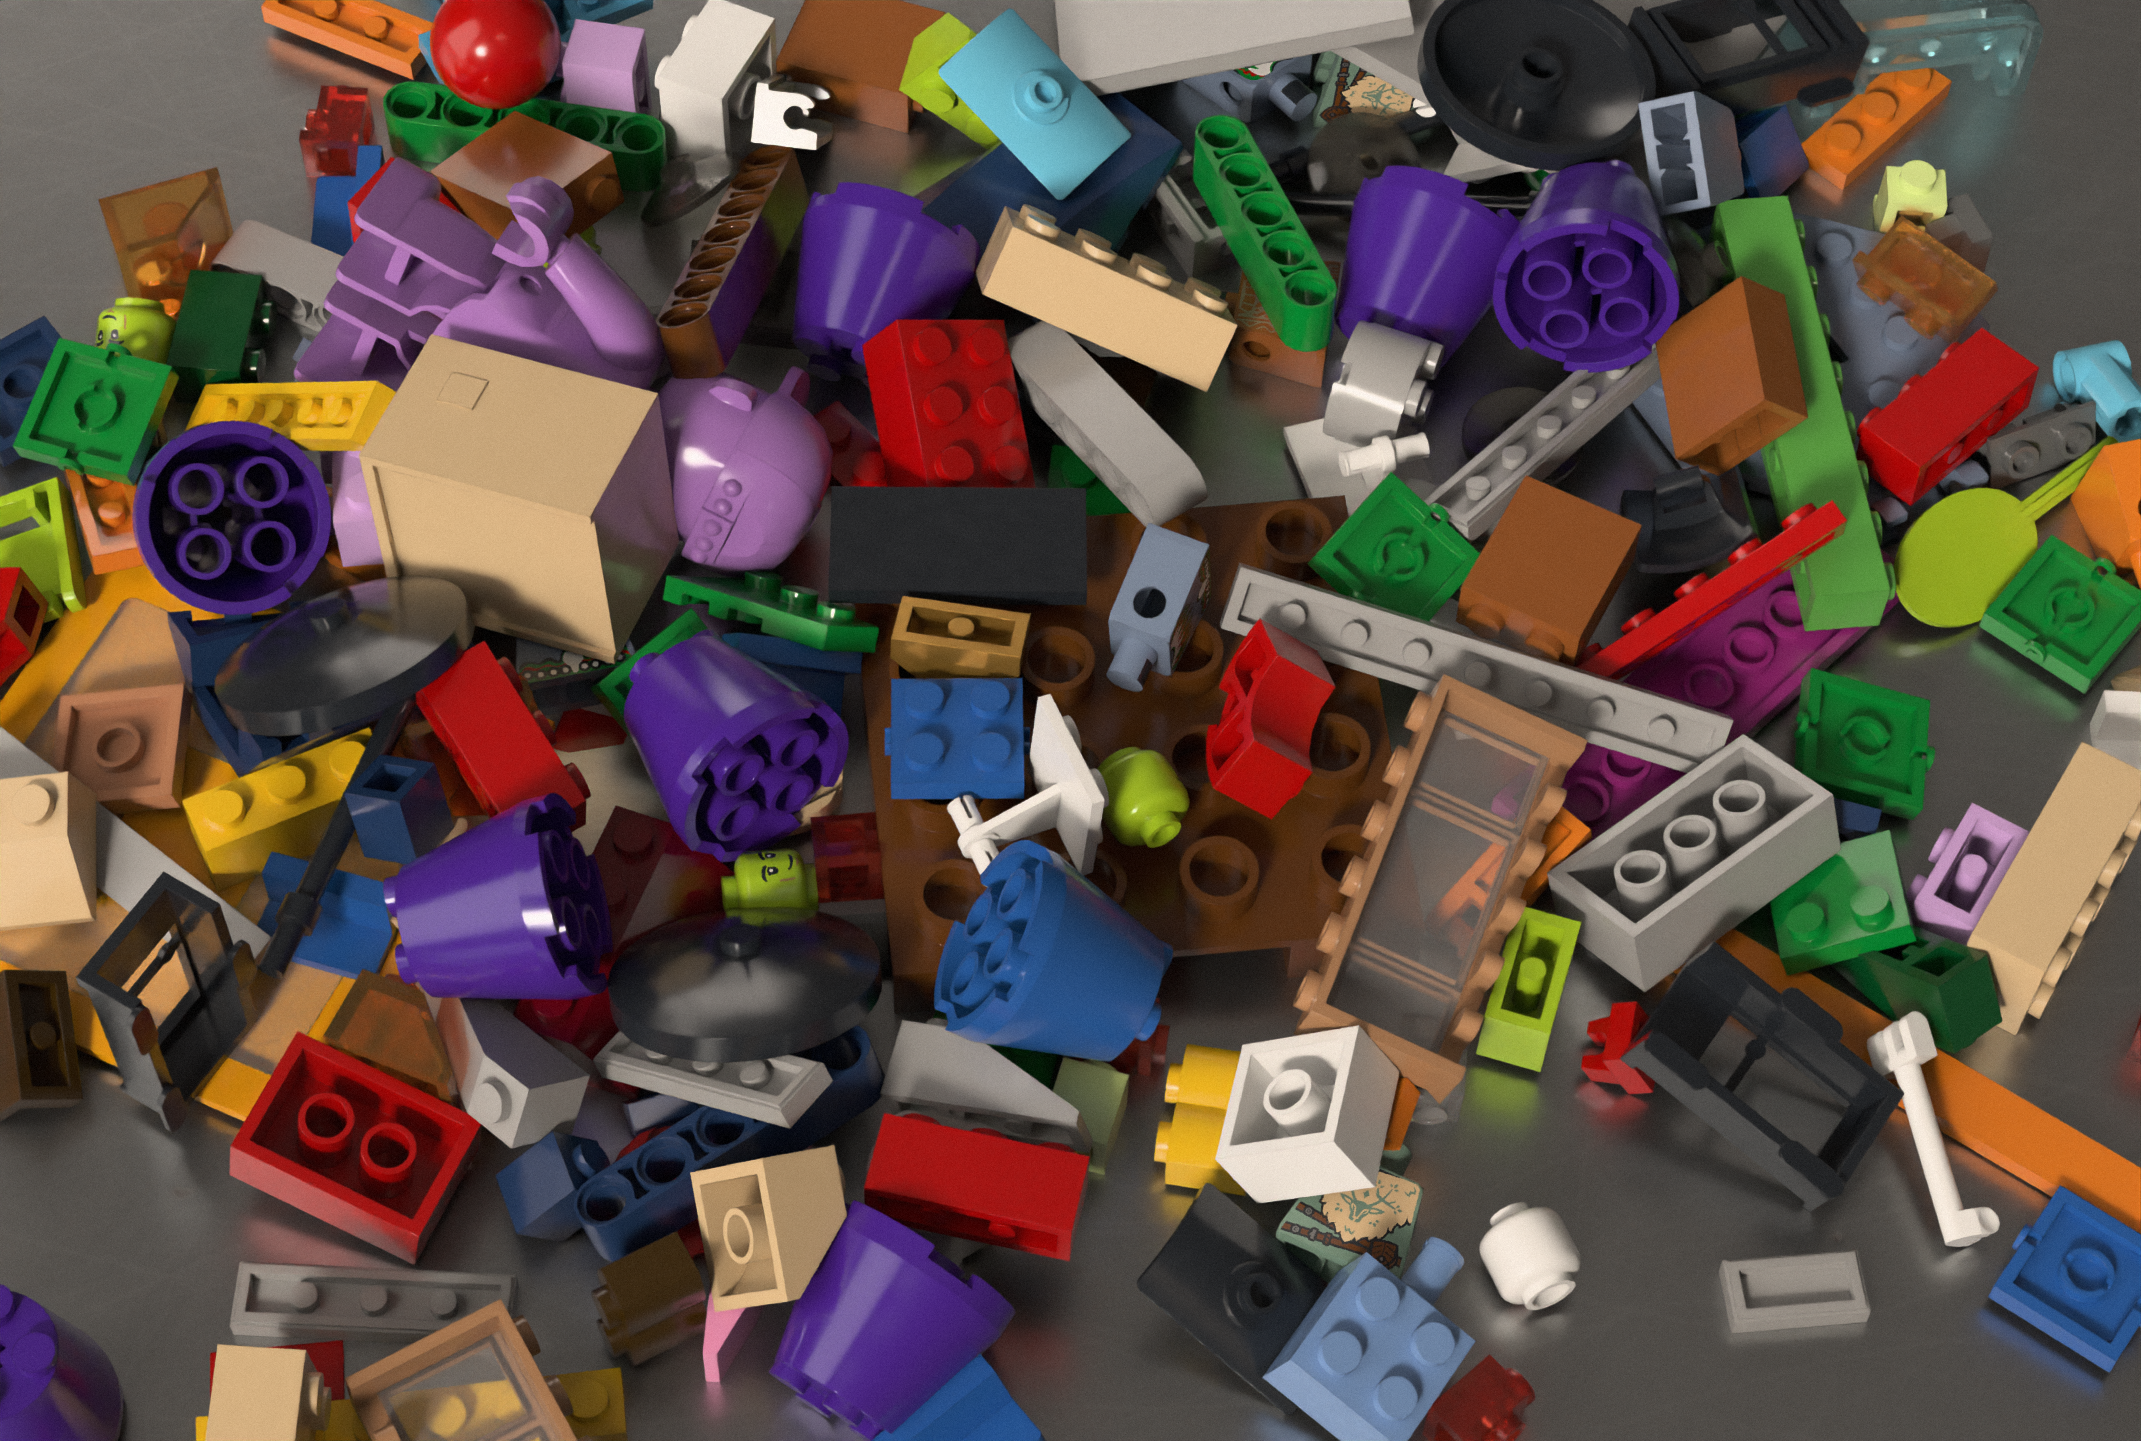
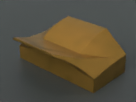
[890,596,1030,679]

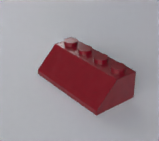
[513,805,734,1099]

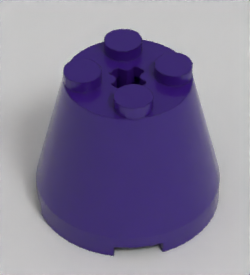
[1493,160,1680,373]
[1335,166,1520,379]
[792,182,982,388]
[132,421,331,615]
[624,629,849,862]
[383,793,613,1000]
[769,1200,1016,1441]
[0,1284,125,1441]

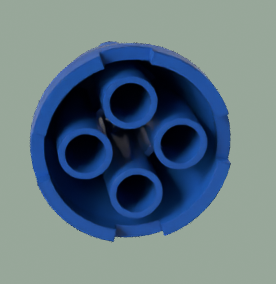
[934,840,1173,1062]

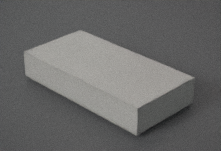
[1719,1249,1871,1334]

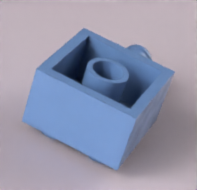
[1262,1237,1476,1441]

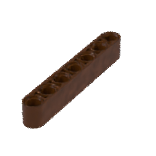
[656,145,810,379]

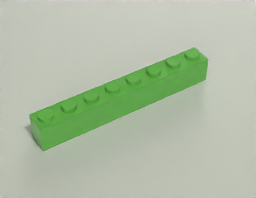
[1708,196,1896,631]

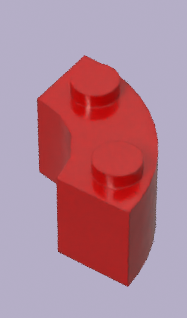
[1206,618,1336,819]

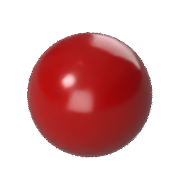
[430,0,561,109]

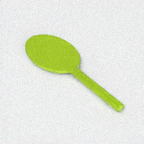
[1894,436,2118,628]

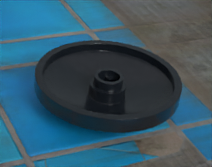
[1417,0,1656,171]
[215,575,475,736]
[608,907,882,1063]

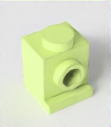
[1873,160,1948,245]

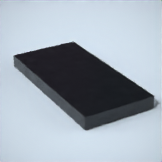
[828,486,1087,605]

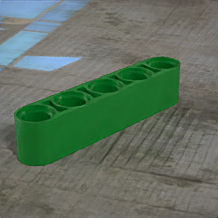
[383,81,669,192]
[1192,115,1337,352]

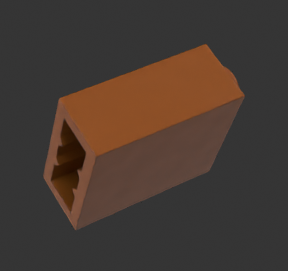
[776,0,946,133]
[429,111,625,240]
[1655,276,1808,476]
[1455,475,1642,667]

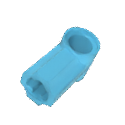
[2053,340,2141,443]

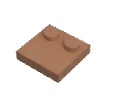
[51,683,193,814]

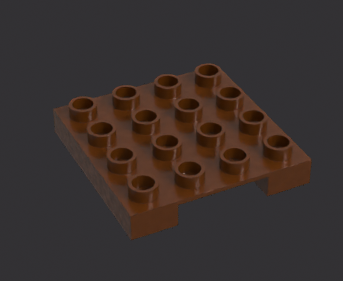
[852,495,1424,1014]

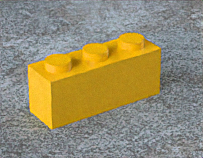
[182,727,372,892]

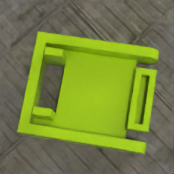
[0,477,87,624]

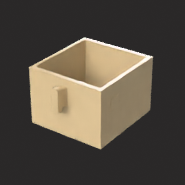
[359,334,679,664]

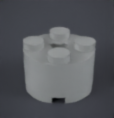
[1323,320,1445,447]

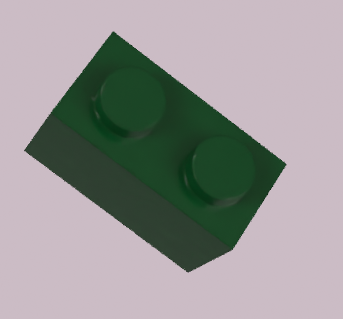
[166,269,277,404]

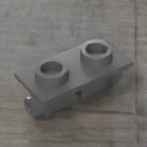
[1970,400,2096,489]

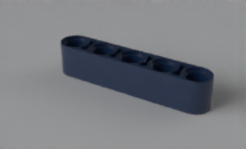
[574,1025,885,1262]

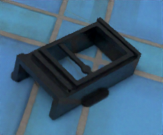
[1628,0,1870,116]
[76,871,258,1132]
[1619,941,1904,1212]

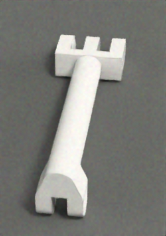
[1867,1011,2000,1247]

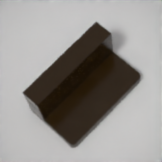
[0,970,83,1122]

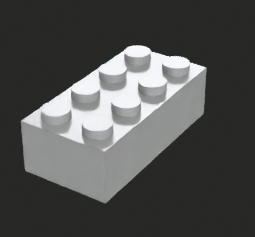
[1547,734,1841,992]

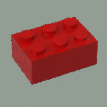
[862,319,1036,488]
[230,1031,482,1265]

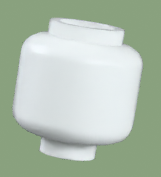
[1479,1202,1581,1310]

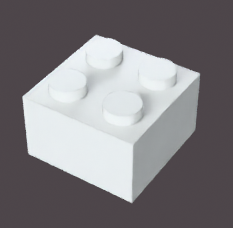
[655,0,777,176]
[1215,1025,1400,1204]

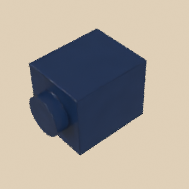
[344,754,454,865]
[495,1131,611,1242]

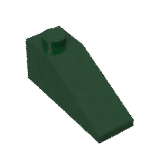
[1830,925,2003,1054]

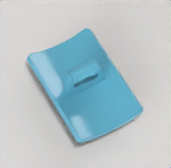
[939,8,1131,200]

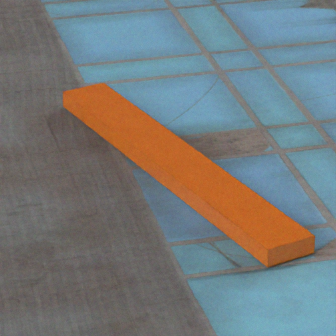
[1673,929,2141,1234]

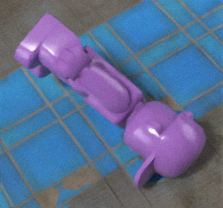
[294,157,833,578]

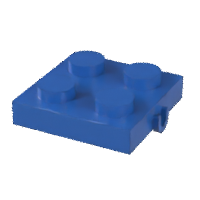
[885,678,1030,799]
[1988,1185,2141,1373]

